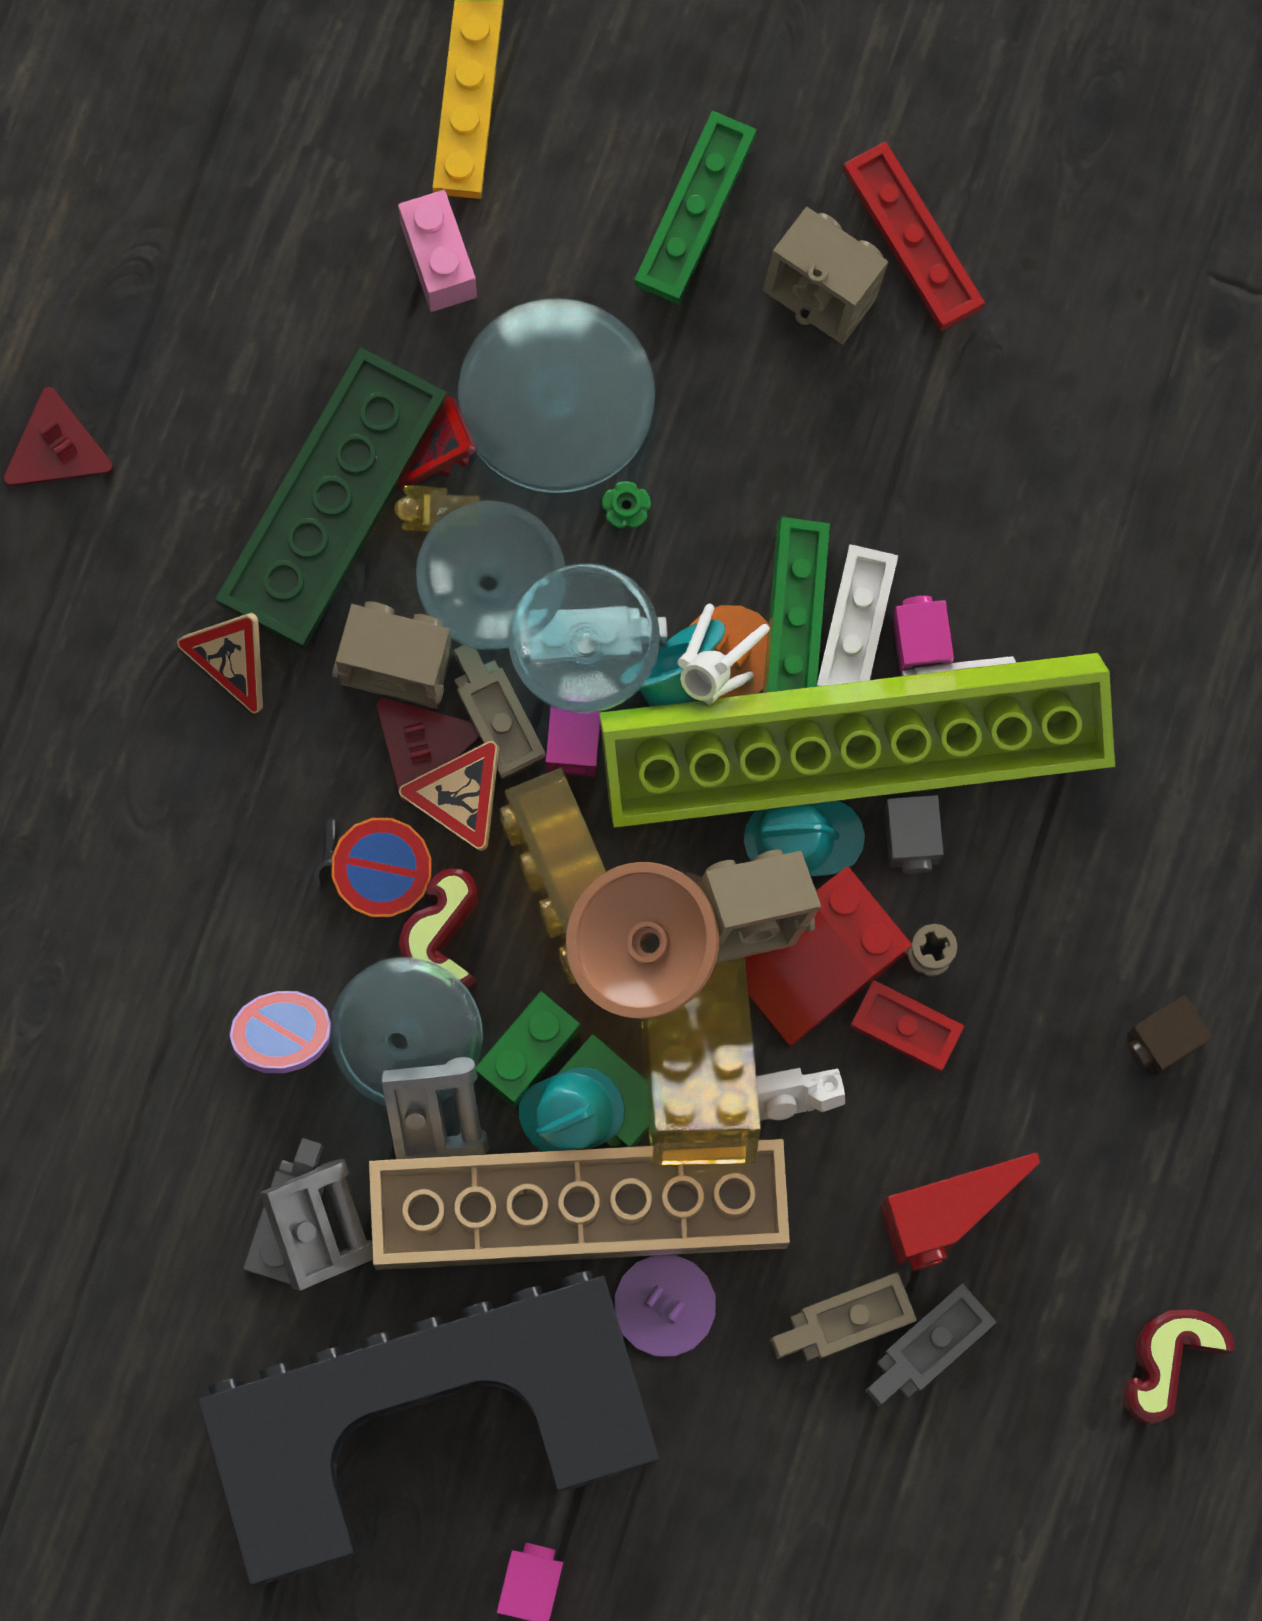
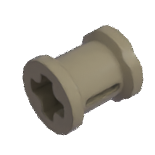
[908,924,958,977]

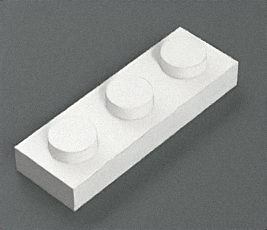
[817,544,898,686]

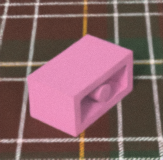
[398,189,477,312]

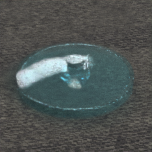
[458,299,655,493]

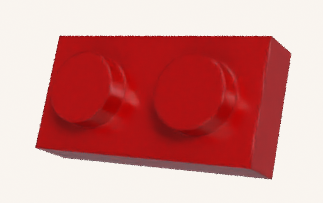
[850,980,964,1073]

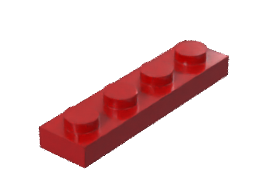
[843,141,985,332]

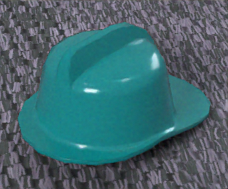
[622,620,726,707]
[744,800,865,876]
[519,1067,625,1152]

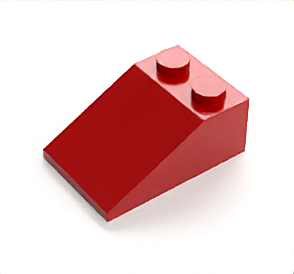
[727,866,912,1047]
[880,1153,1040,1271]

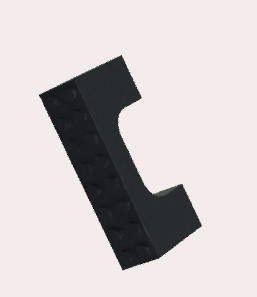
[199,1271,659,1586]

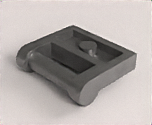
[382,1057,489,1159]
[260,1159,373,1291]

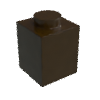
[1127,995,1213,1076]

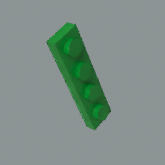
[634,111,757,305]
[763,517,830,693]

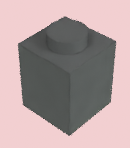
[884,795,944,874]

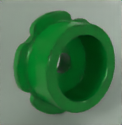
[602,481,651,529]

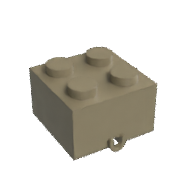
[763,206,888,345]
[332,602,453,709]
[698,850,821,964]

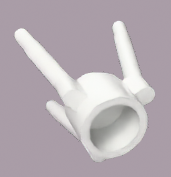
[677,604,770,705]

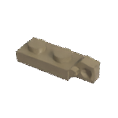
[454,641,546,781]
[770,1272,917,1361]

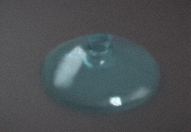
[416,501,566,650]
[508,563,660,713]
[331,957,483,1106]

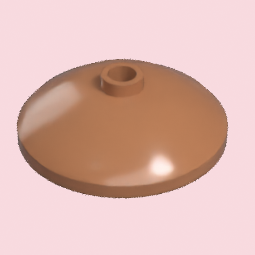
[566,862,719,1019]

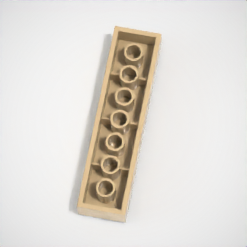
[369,1139,790,1270]

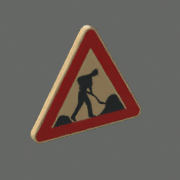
[177,613,263,713]
[399,741,499,851]

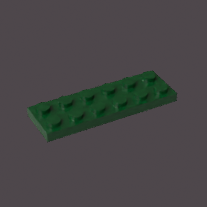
[215,347,447,650]

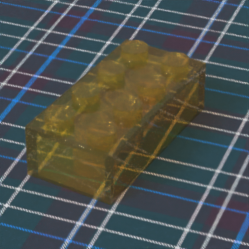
[500,768,606,993]
[641,957,761,1165]

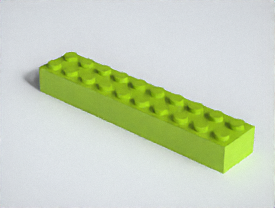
[599,653,1115,828]

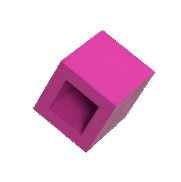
[892,596,954,676]
[546,698,601,777]
[497,1543,563,1621]

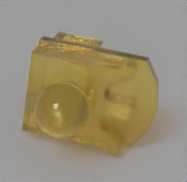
[394,485,480,533]

